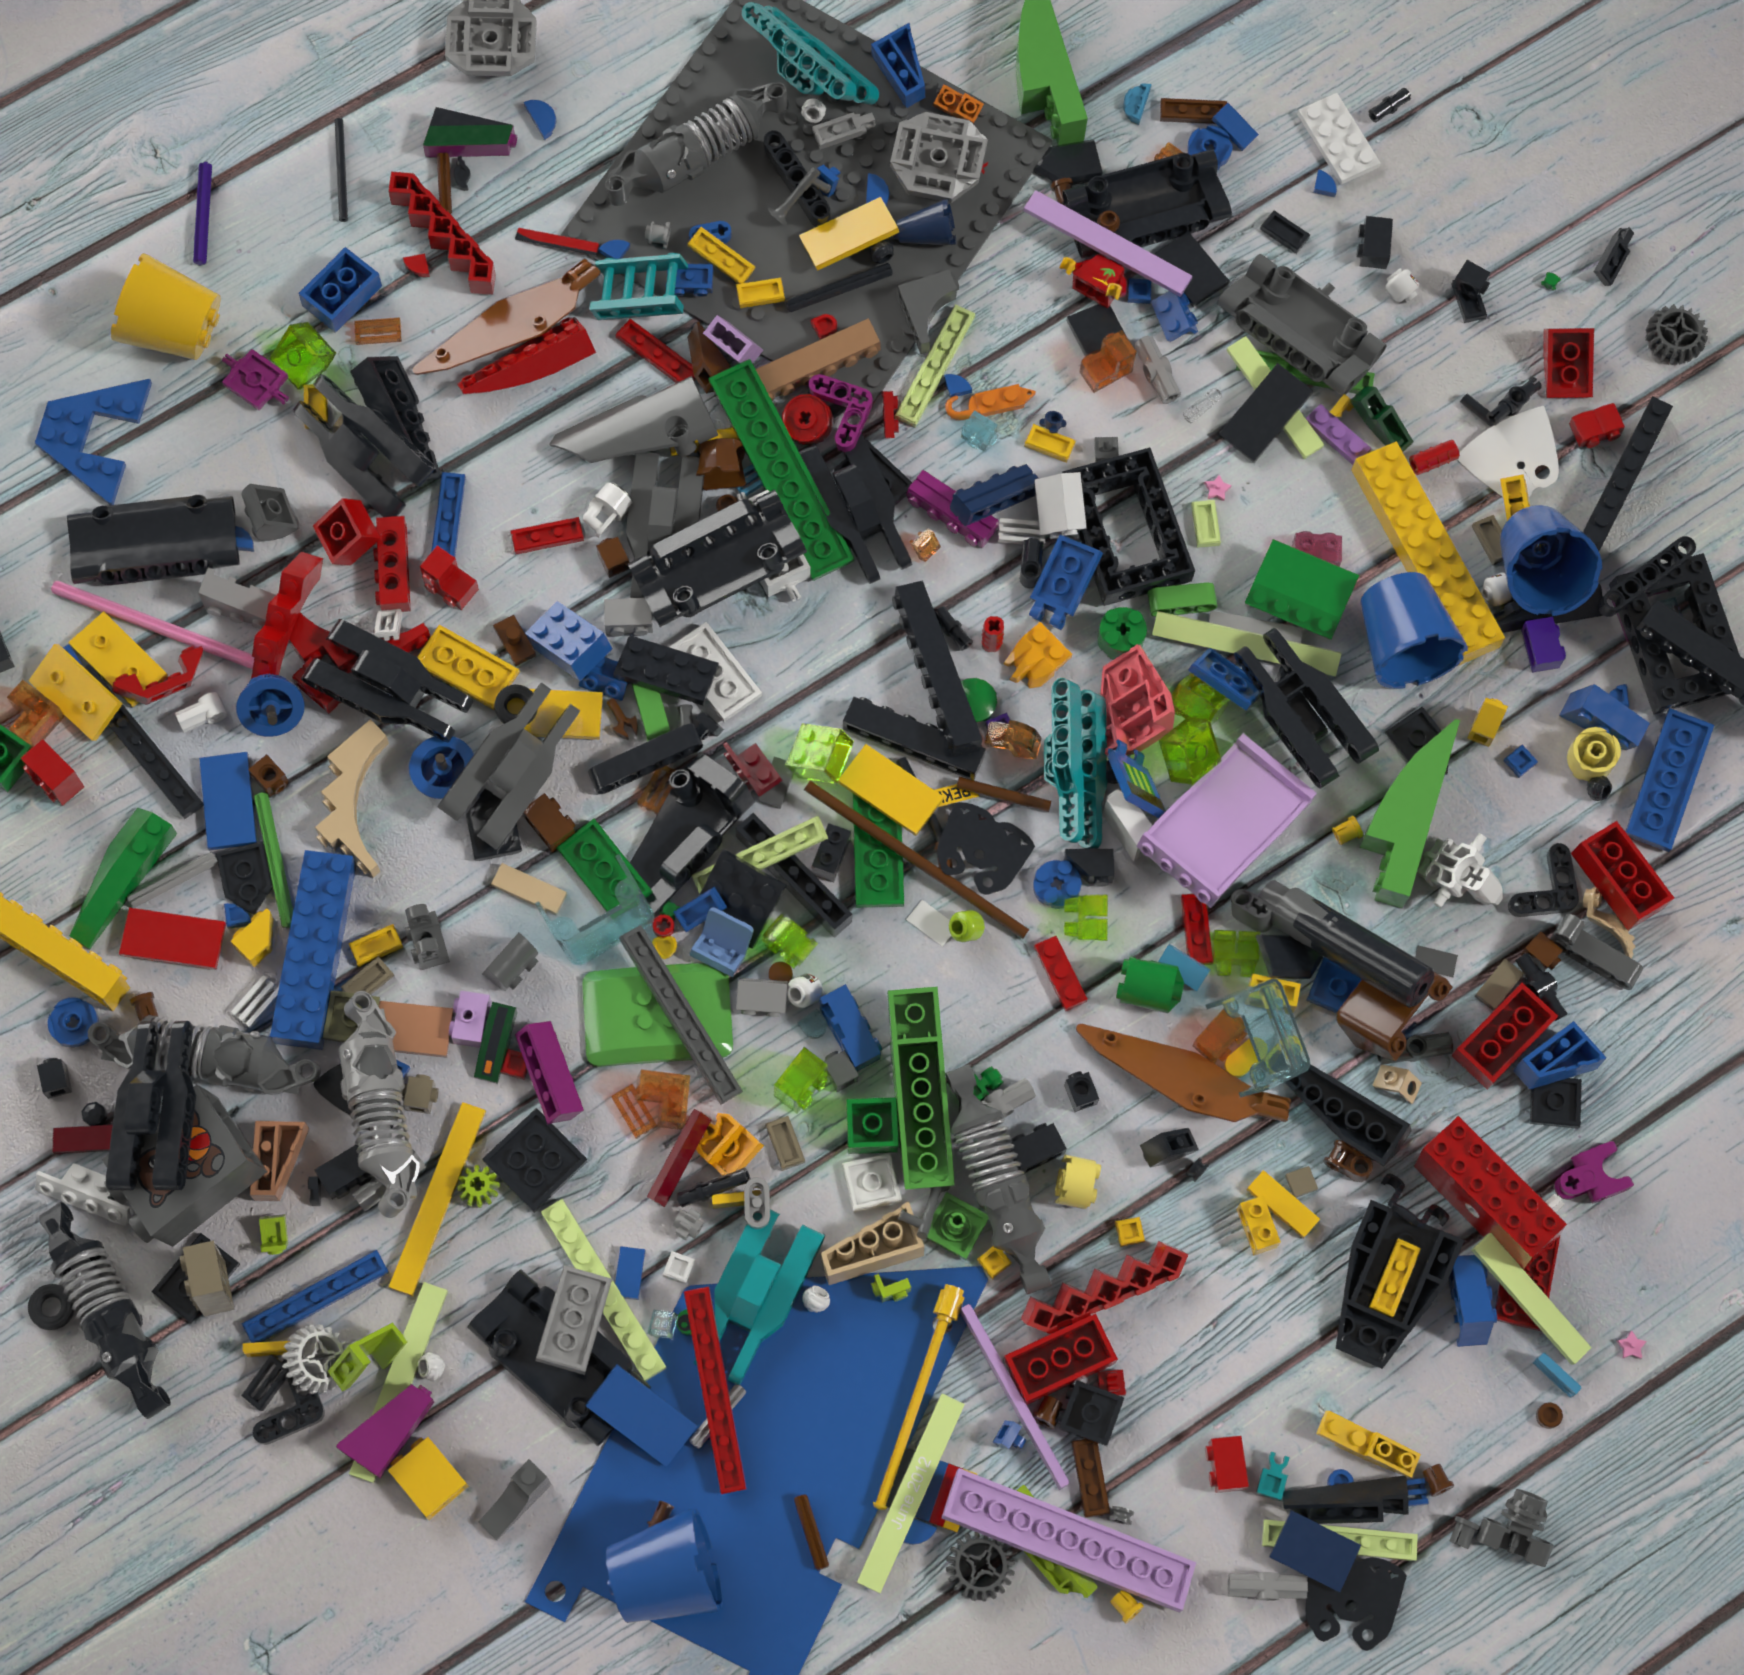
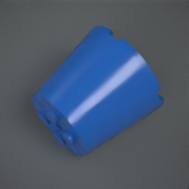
[1500,505,1602,616]
[1361,572,1468,689]
[606,1508,723,1623]

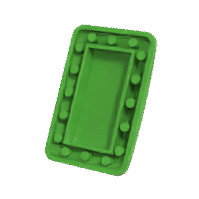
[582,963,733,1067]

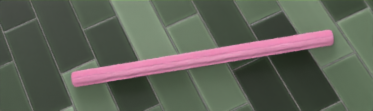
[51,581,254,669]

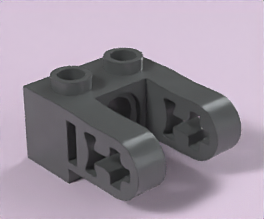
[405,904,450,970]

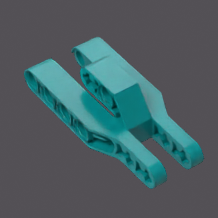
[742,2,879,105]
[1044,678,1108,849]
[694,1209,825,1385]

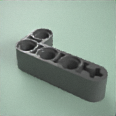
[1550,914,1643,990]

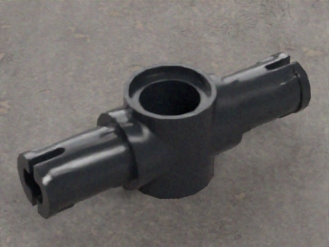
[1486,377,1542,425]
[1515,952,1568,1021]

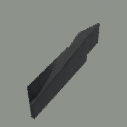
[1492,583,1603,633]
[1283,1476,1409,1524]

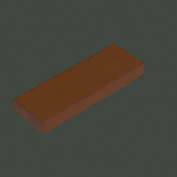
[1160,98,1227,124]
[1071,1439,1110,1518]

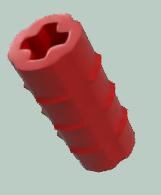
[1409,439,1460,475]
[981,616,1004,652]

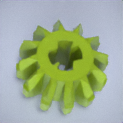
[457,1165,500,1208]

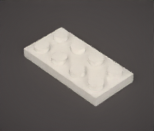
[1297,93,1381,185]
[670,622,762,722]

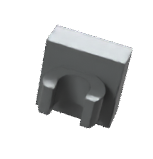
[1094,437,1119,462]

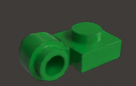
[973,1066,1004,1101]

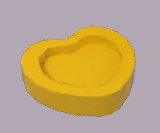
[652,936,677,959]

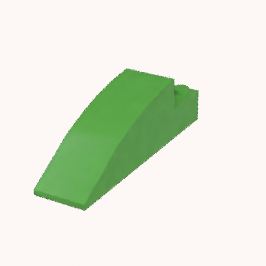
[1016,0,1088,145]
[1359,719,1460,909]
[887,986,955,1190]

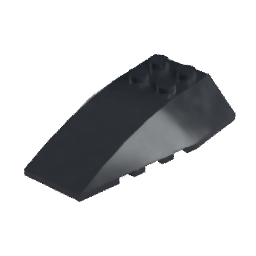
[1335,1200,1464,1369]

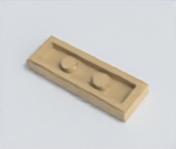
[491,863,567,915]

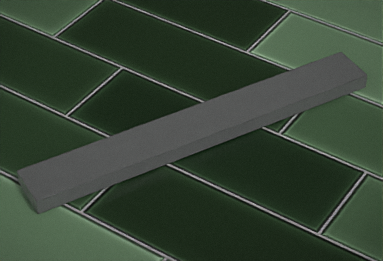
[619,925,743,1105]

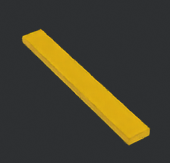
[389,1102,486,1297]

